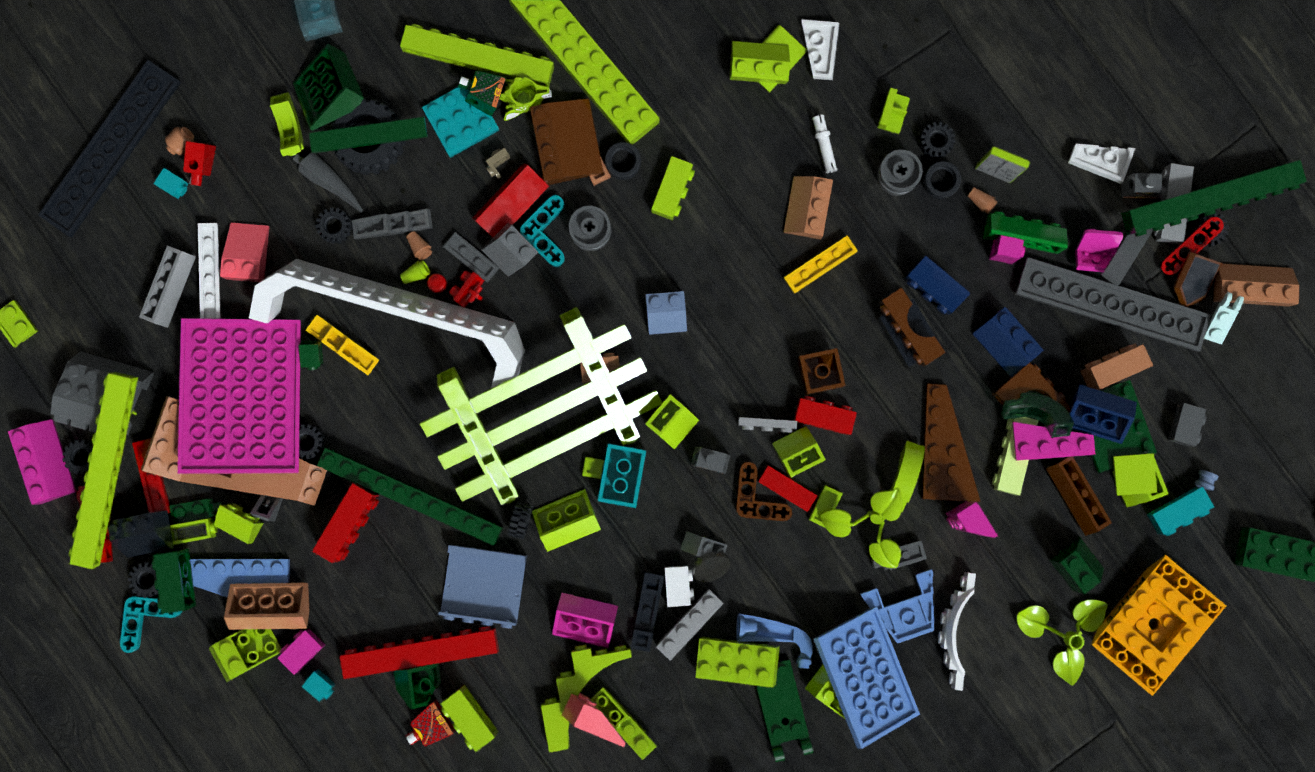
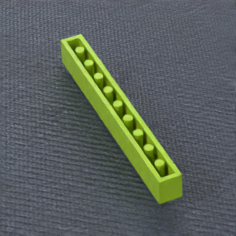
[69,372,138,569]

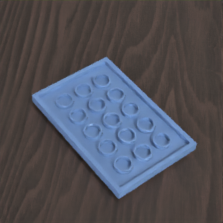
[814,607,920,749]

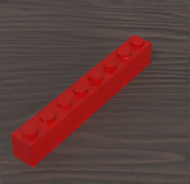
[340,626,499,679]

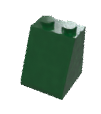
[1049,537,1104,594]

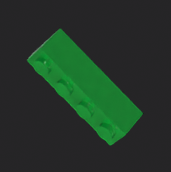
[983,212,1068,254]

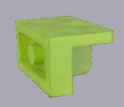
[877,88,910,134]

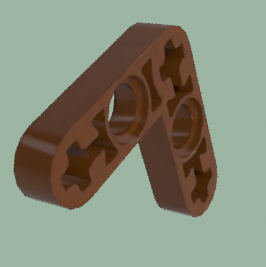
[736,462,792,521]

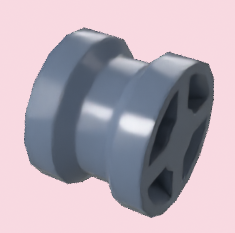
[1194,470,1219,491]

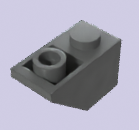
[680,532,727,563]

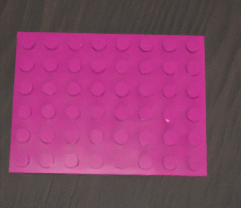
[177,319,301,474]

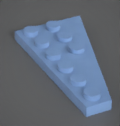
[190,559,290,597]

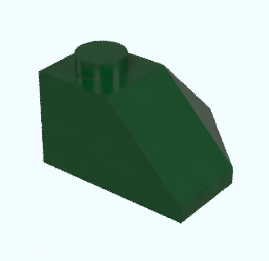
[394,663,441,709]

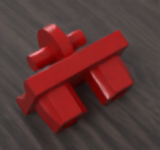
[449,271,484,308]

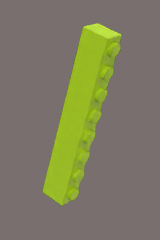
[400,24,554,87]

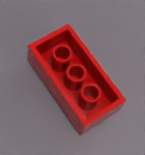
[312,483,379,563]

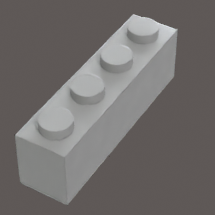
[1154,163,1194,245]
[139,246,196,328]
[656,589,724,660]

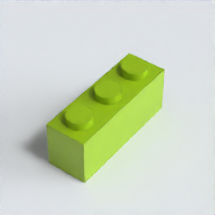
[651,156,695,220]

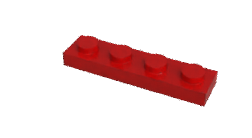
[132,438,170,513]

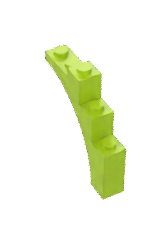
[541,645,632,752]

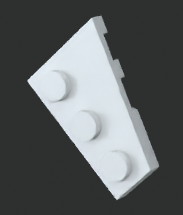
[801,20,839,80]
[1068,144,1135,184]

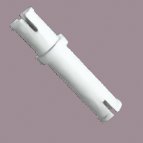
[812,115,838,173]

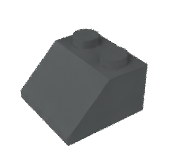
[481,223,538,277]

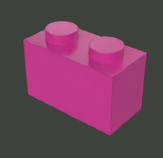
[989,235,1025,264]
[277,629,325,675]

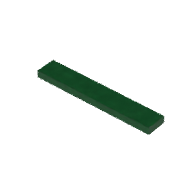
[309,117,428,153]

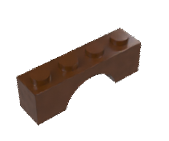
[880,288,946,367]

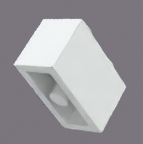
[665,565,694,607]

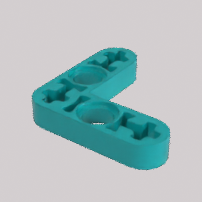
[520,195,565,267]
[120,596,182,653]

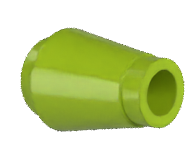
[400,261,430,284]

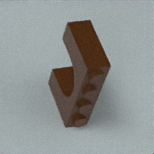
[992,363,1071,431]

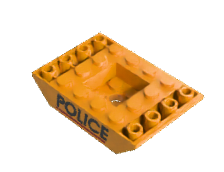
[1091,555,1226,696]

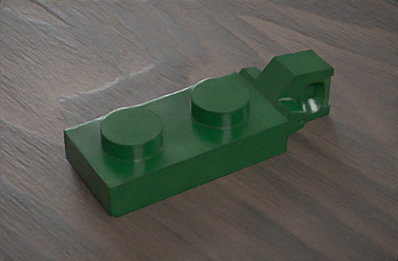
[169,499,225,525]

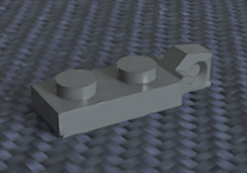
[871,540,927,570]

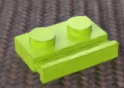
[0,300,38,347]

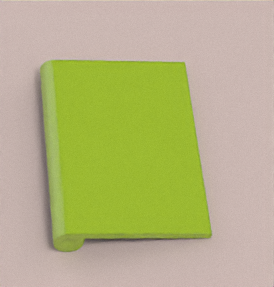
[759,25,807,92]

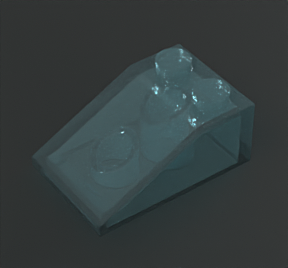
[294,0,343,41]

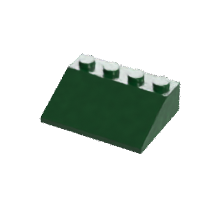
[293,43,364,131]
[1071,380,1157,473]

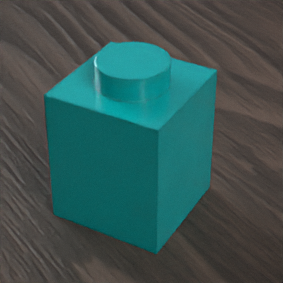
[153,168,189,199]
[301,669,336,701]

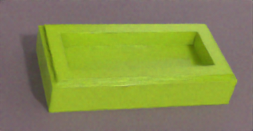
[809,485,843,528]

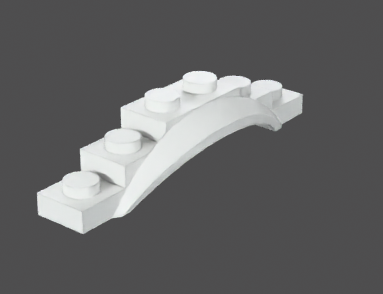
[938,572,976,691]

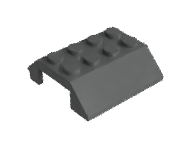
[51,351,154,435]

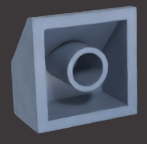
[646,291,687,335]

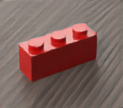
[794,396,857,435]

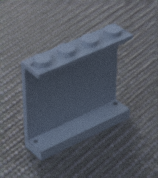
[438,545,527,628]

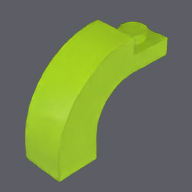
[270,92,304,156]
[890,441,925,512]

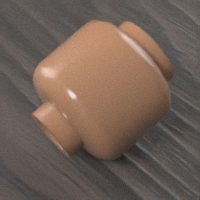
[165,127,194,155]

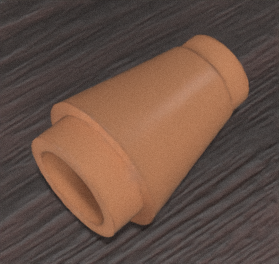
[968,187,997,214]
[406,231,432,260]

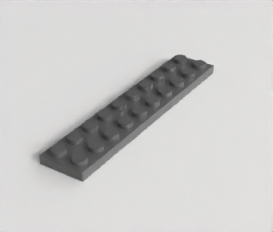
[1015,257,1211,352]

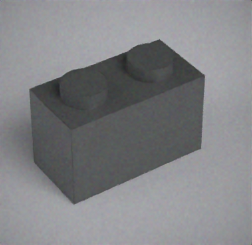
[1168,403,1207,447]

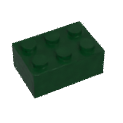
[152,548,196,614]

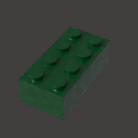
[1234,527,1315,582]

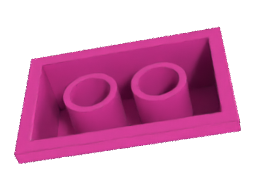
[946,501,998,538]
[552,593,618,648]

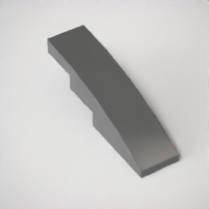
[352,209,432,239]

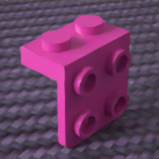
[1075,229,1123,272]

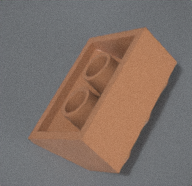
[783,176,833,239]

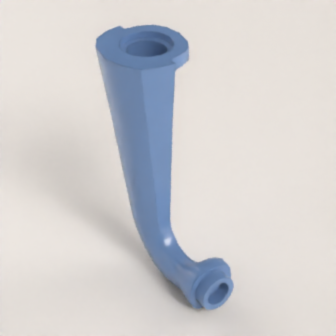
[736,614,813,668]

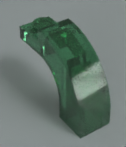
[1002,393,1074,438]

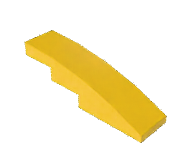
[306,315,379,375]

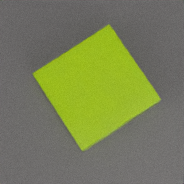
[1113,453,1157,495]

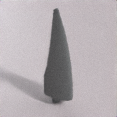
[293,153,363,212]

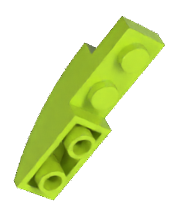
[590,688,657,760]

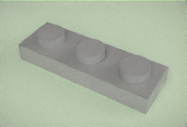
[738,417,797,433]

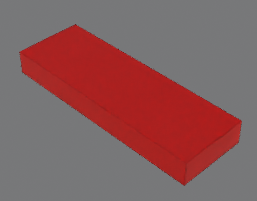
[758,466,817,512]

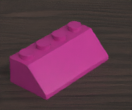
[8,419,77,505]

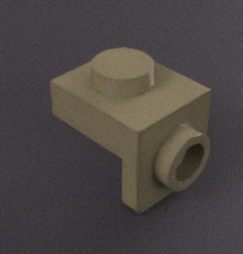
[486,148,510,179]

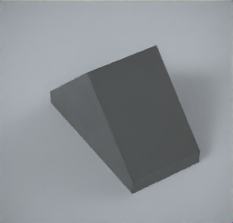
[250,495,283,521]

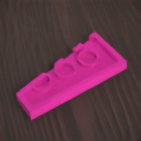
[1012,422,1095,461]

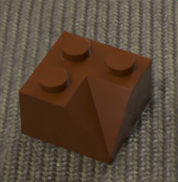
[798,348,846,395]

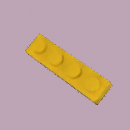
[784,236,858,294]

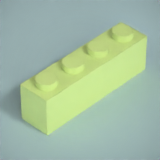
[992,415,1039,495]

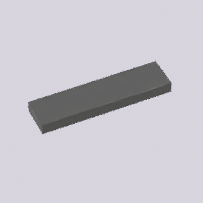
[1101,228,1152,286]

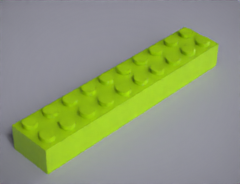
[509,0,659,145]

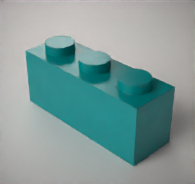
[1147,487,1214,536]

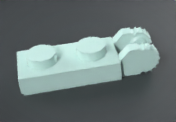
[1204,292,1244,344]

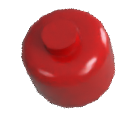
[427,273,447,293]

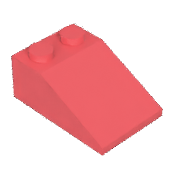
[220,223,269,282]
[562,693,625,747]

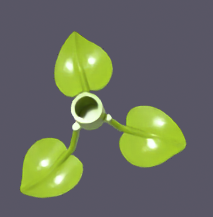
[820,488,902,568]
[1016,599,1108,686]

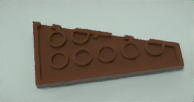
[922,384,981,502]

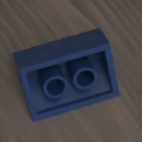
[905,256,970,315]
[972,307,1044,377]
[1065,384,1137,444]

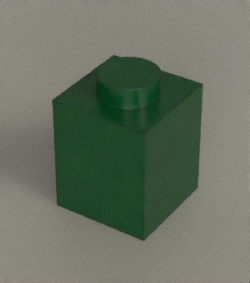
[299,340,323,370]

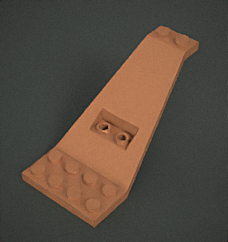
[140,396,327,506]

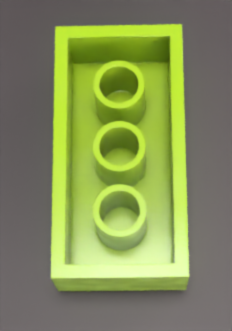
[696,637,780,688]

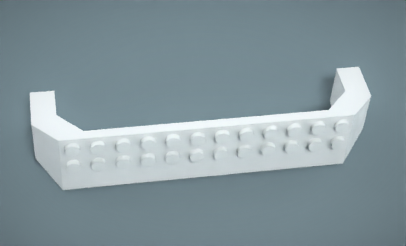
[249,259,525,388]

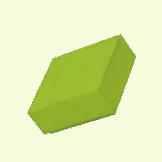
[582,457,605,479]

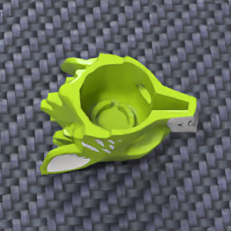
[499,77,552,121]

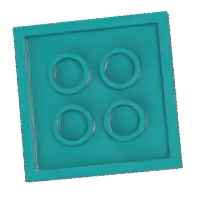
[422,87,499,158]

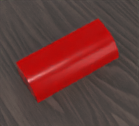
[472,163,549,238]

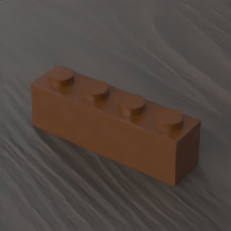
[1046,456,1112,536]

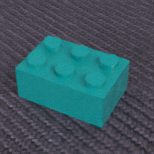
[598,444,646,508]

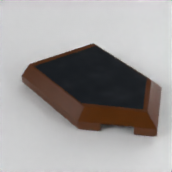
[1173,251,1222,307]

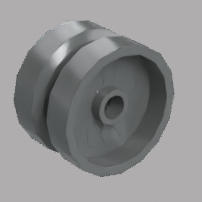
[877,149,923,196]
[569,206,611,251]

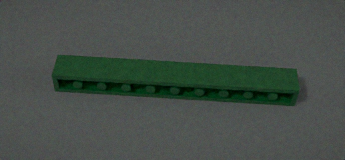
[1121,160,1307,237]
[317,448,503,545]

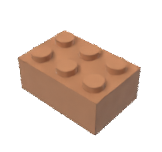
[1081,343,1153,390]

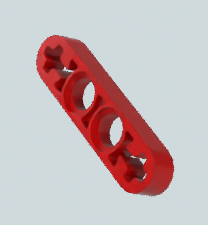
[1161,216,1224,275]

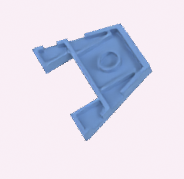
[860,569,934,643]

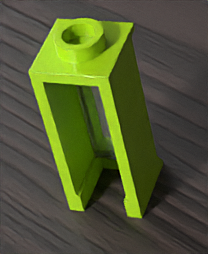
[170,518,218,545]

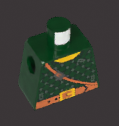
[457,71,506,116]

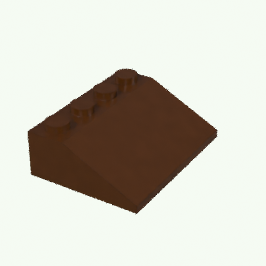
[530,99,604,185]

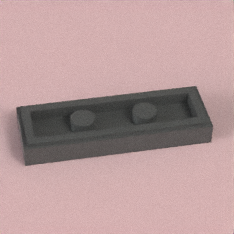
[443,232,500,283]

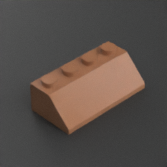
[1214,264,1299,307]
[224,583,309,630]

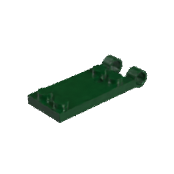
[756,659,813,762]

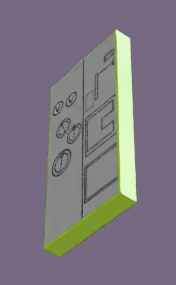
[975,147,1030,183]

